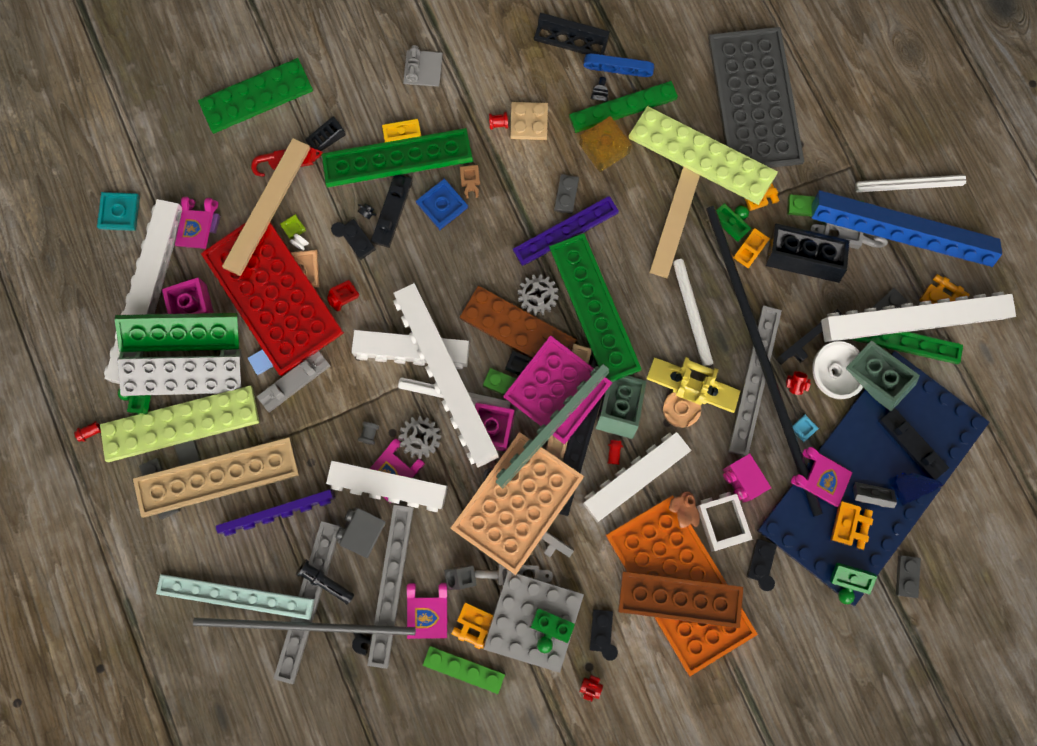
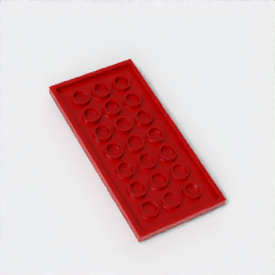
[201,222,344,376]

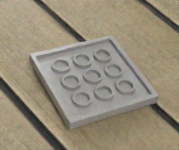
[483,570,584,673]

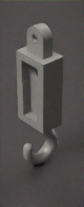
[810,223,888,249]
[474,565,553,585]

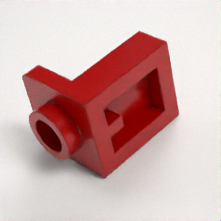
[327,280,360,312]

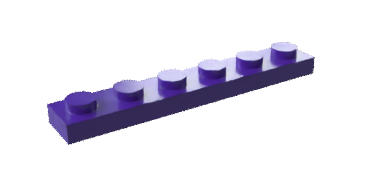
[513,196,619,266]
[216,490,336,537]

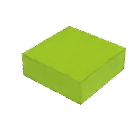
[280,214,306,240]

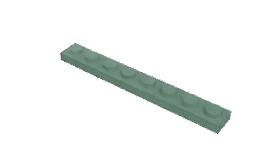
[495,364,609,489]

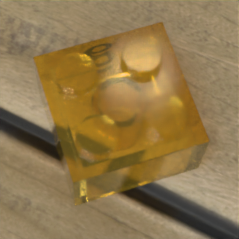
[579,116,632,172]

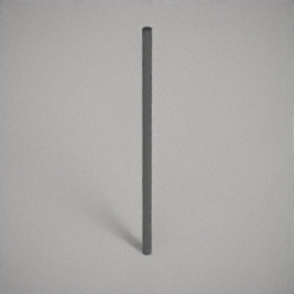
[193,618,416,635]

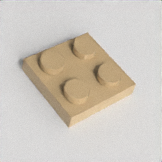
[511,102,548,140]

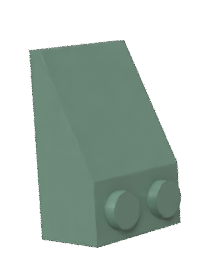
[846,341,920,411]
[595,376,647,439]

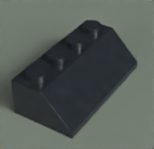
[765,223,850,283]

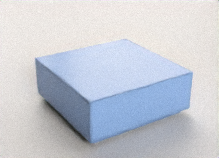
[248,349,273,375]

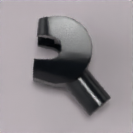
[591,77,608,102]
[352,633,371,656]

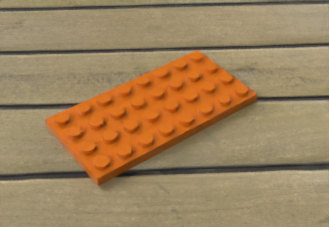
[605,495,758,676]

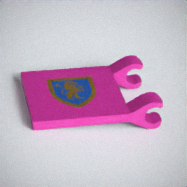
[175,197,218,249]
[369,439,425,503]
[791,447,852,507]
[407,583,447,639]

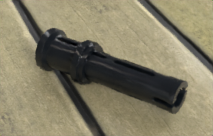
[296,559,354,605]

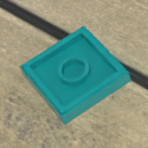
[97,192,140,231]

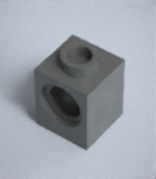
[444,566,477,590]

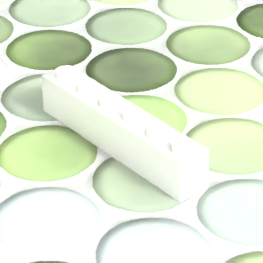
[352,330,470,369]
[583,432,692,523]
[326,461,448,512]

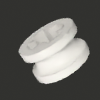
[290,234,309,251]

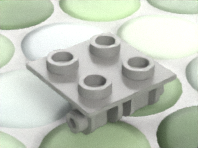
[403,45,443,87]

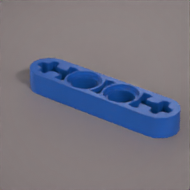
[583,54,654,77]

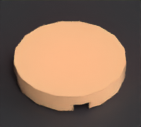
[662,392,701,428]

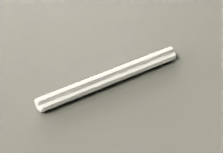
[855,175,966,192]
[673,259,713,367]
[398,377,511,409]

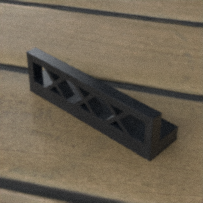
[534,13,610,55]

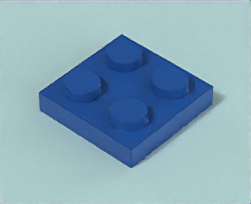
[416,179,468,230]

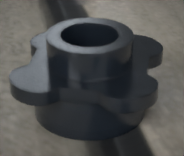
[358,203,376,220]

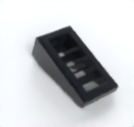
[305,116,346,154]

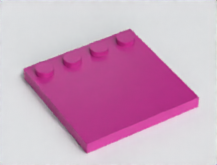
[503,336,612,445]

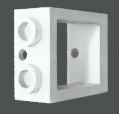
[696,492,753,552]

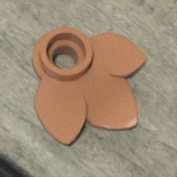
[669,491,700,528]

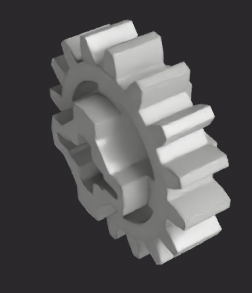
[518,274,559,316]
[398,416,441,459]

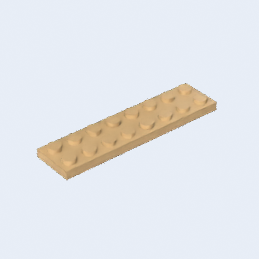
[133,438,299,518]

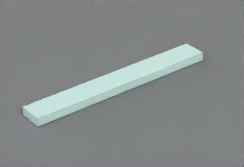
[156,574,315,620]

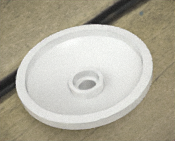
[812,341,863,399]

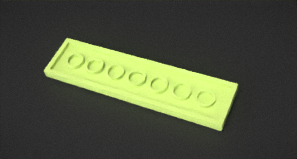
[629,106,778,205]
[100,386,259,462]

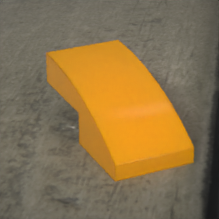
[733,228,770,268]

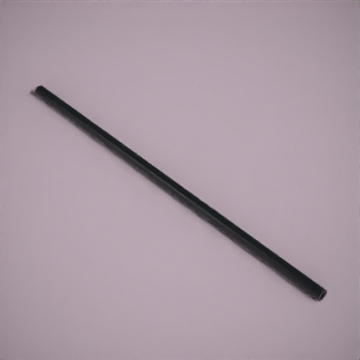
[706,206,823,517]

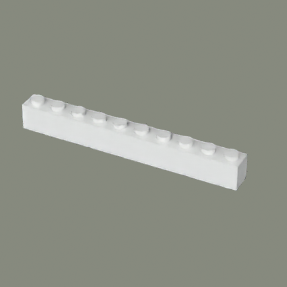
[104,199,182,384]
[393,283,499,468]
[821,292,1016,342]

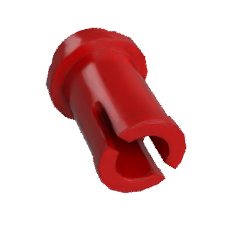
[74,421,101,442]
[607,440,623,465]

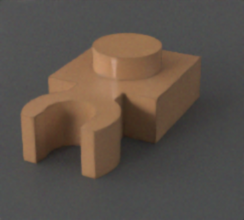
[460,165,480,199]

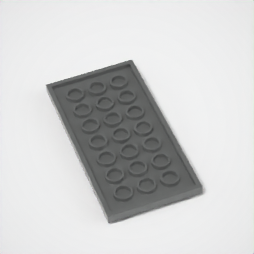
[708,27,804,168]

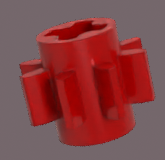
[786,371,811,395]
[579,675,603,702]

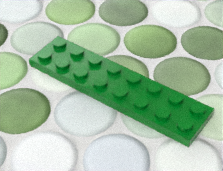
[322,128,473,188]
[549,233,642,382]

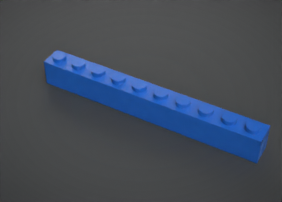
[812,190,1002,267]

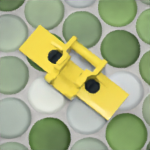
[647,357,740,413]

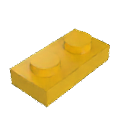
[382,119,421,142]

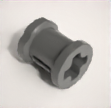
[358,422,379,445]

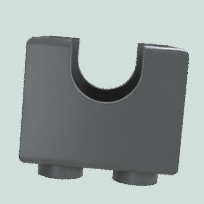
[335,507,385,558]

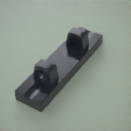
[371,175,413,248]
[776,309,843,365]
[878,408,949,481]

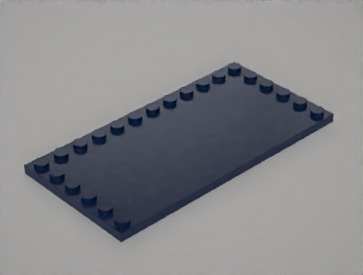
[757,351,990,606]

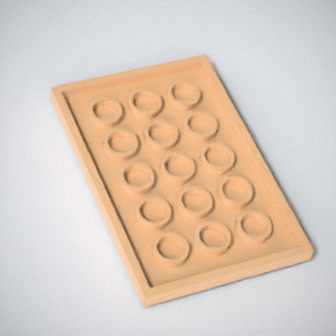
[450,432,584,575]

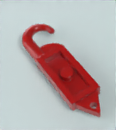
[251,145,323,177]

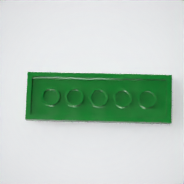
[198,58,313,134]
[115,313,239,352]

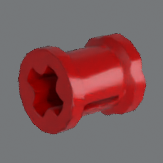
[489,112,508,130]

